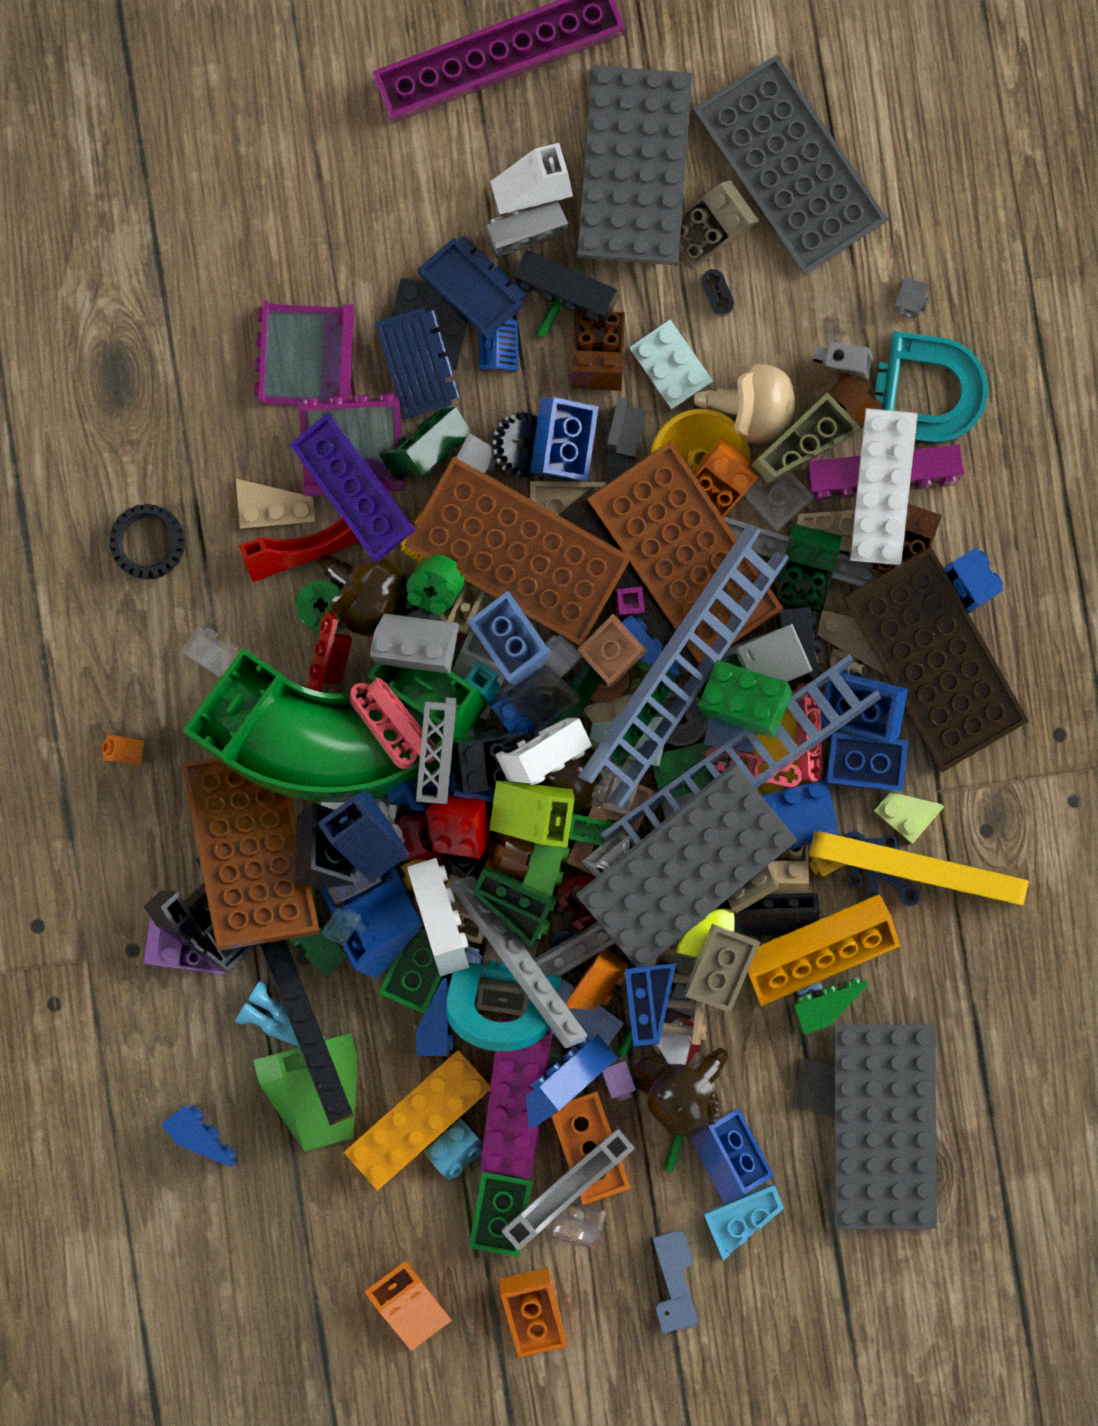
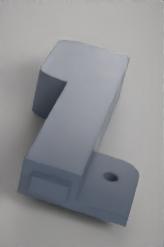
[653,1230,699,1334]

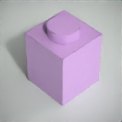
[602,1061,636,1101]

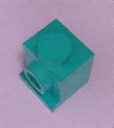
[465,661,501,703]

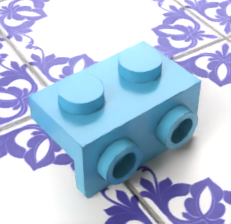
[423,1118,483,1181]

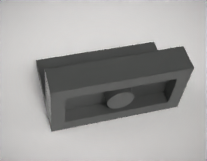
[606,397,646,458]

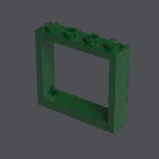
[549,659,676,767]

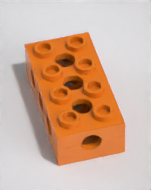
[552,1091,631,1205]

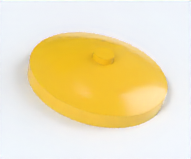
[651,409,751,472]

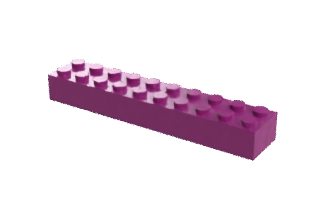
[373,0,625,124]

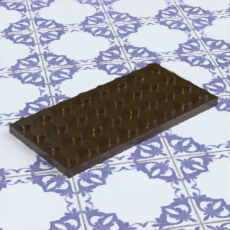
[842,546,1029,772]

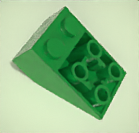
[792,977,869,1034]

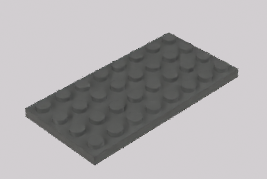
[693,54,888,276]
[577,65,692,266]
[576,763,797,968]
[833,1024,937,1230]

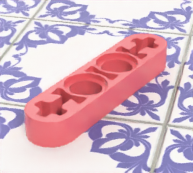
[367,678,440,763]
[349,683,417,769]
[795,683,823,782]
[704,746,802,788]

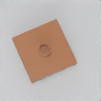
[577,614,647,687]

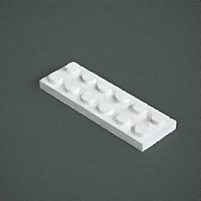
[850,408,918,565]

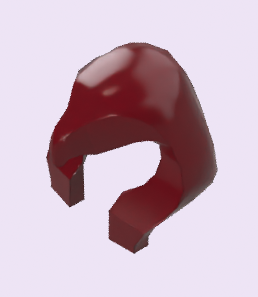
[393,810,442,865]
[554,874,597,931]

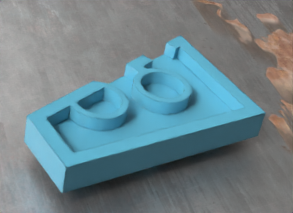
[703,1183,784,1261]

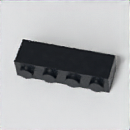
[514,250,619,323]
[716,893,820,935]

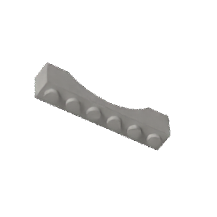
[502,1128,635,1251]

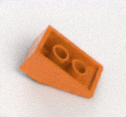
[565,948,629,1010]
[499,1267,568,1358]

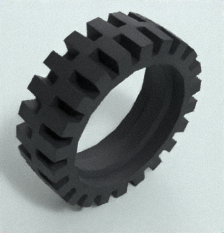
[109,504,185,579]

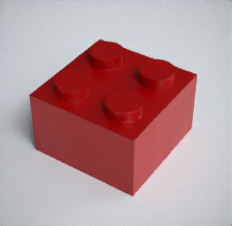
[426,795,491,859]

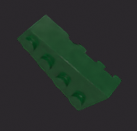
[288,921,349,978]

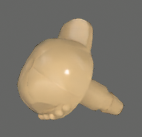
[694,364,795,445]

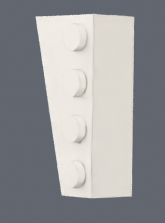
[407,858,469,976]

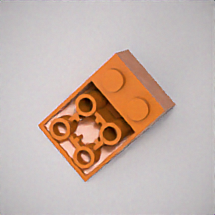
[692,437,759,518]
[364,1259,452,1351]

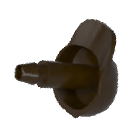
[318,555,408,636]
[535,716,606,815]
[633,1048,729,1137]

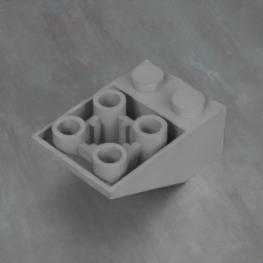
[720,624,813,682]

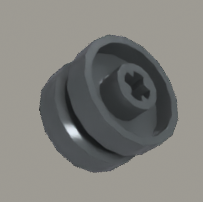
[654,692,708,748]

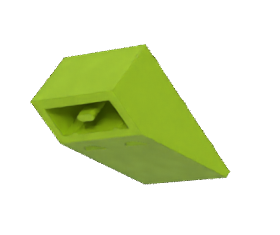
[489,780,574,847]

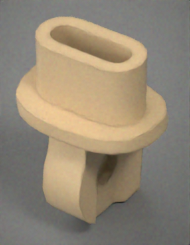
[830,649,867,677]

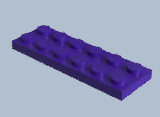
[290,413,416,562]

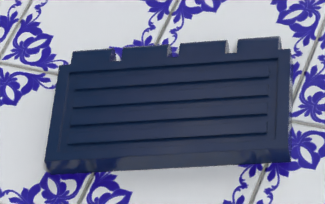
[418,236,527,338]
[375,308,461,419]

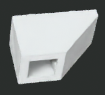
[652,1018,692,1065]

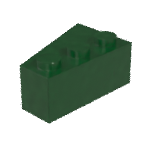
[379,407,471,478]
[473,865,556,948]

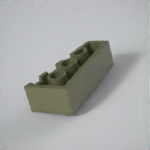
[750,393,862,484]

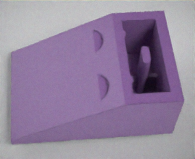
[144,917,225,974]

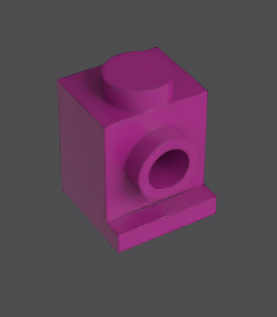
[616,587,645,616]

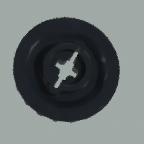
[492,412,538,478]

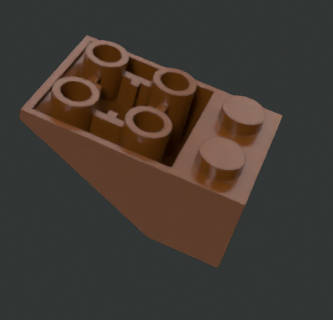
[571,311,625,391]
[869,503,942,575]

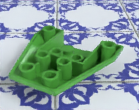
[253,1033,358,1152]

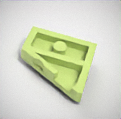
[873,792,944,844]

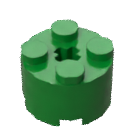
[407,554,465,615]
[296,580,341,632]

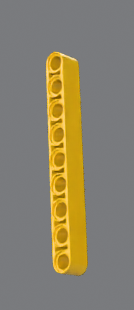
[809,831,1029,906]

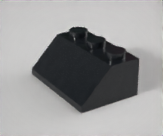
[295,803,356,889]

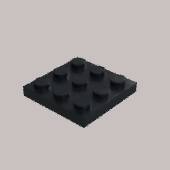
[383,278,468,370]

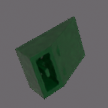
[774,523,842,614]

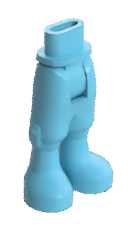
[235,980,326,1047]

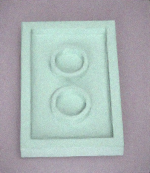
[629,320,713,411]

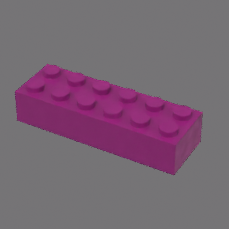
[806,445,964,501]
[480,1017,552,1179]

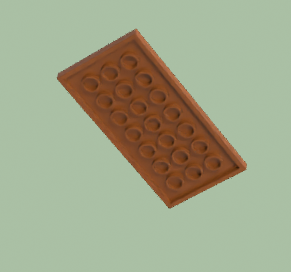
[586,441,783,665]
[404,456,632,646]
[181,757,319,951]

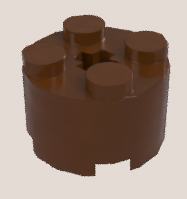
[827,373,883,428]
[484,831,535,881]

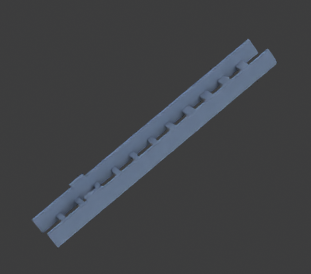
[578,526,789,808]
[601,654,881,844]

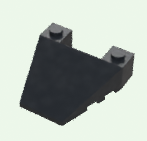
[144,856,258,972]

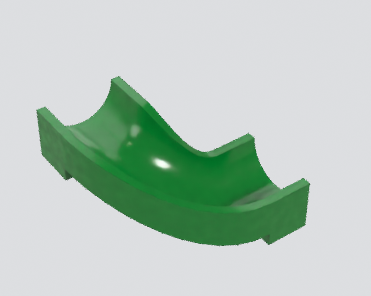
[183,648,489,803]

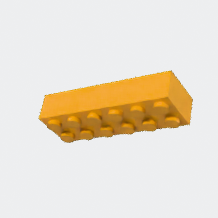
[747,894,900,1006]
[344,1050,491,1191]

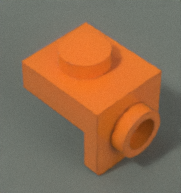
[102,735,145,765]

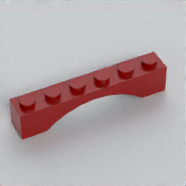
[239,518,360,582]

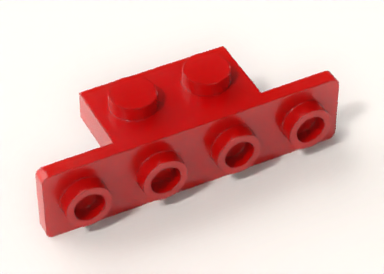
[305,610,352,692]

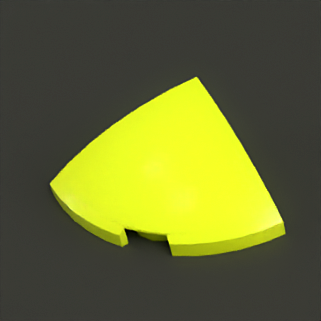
[676,908,734,957]

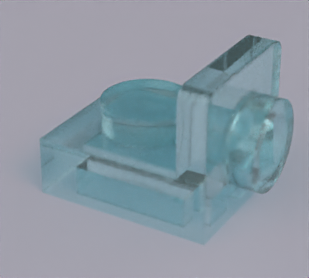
[321,908,366,946]

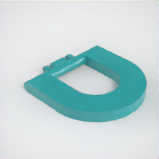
[874,331,988,444]
[446,960,562,1051]

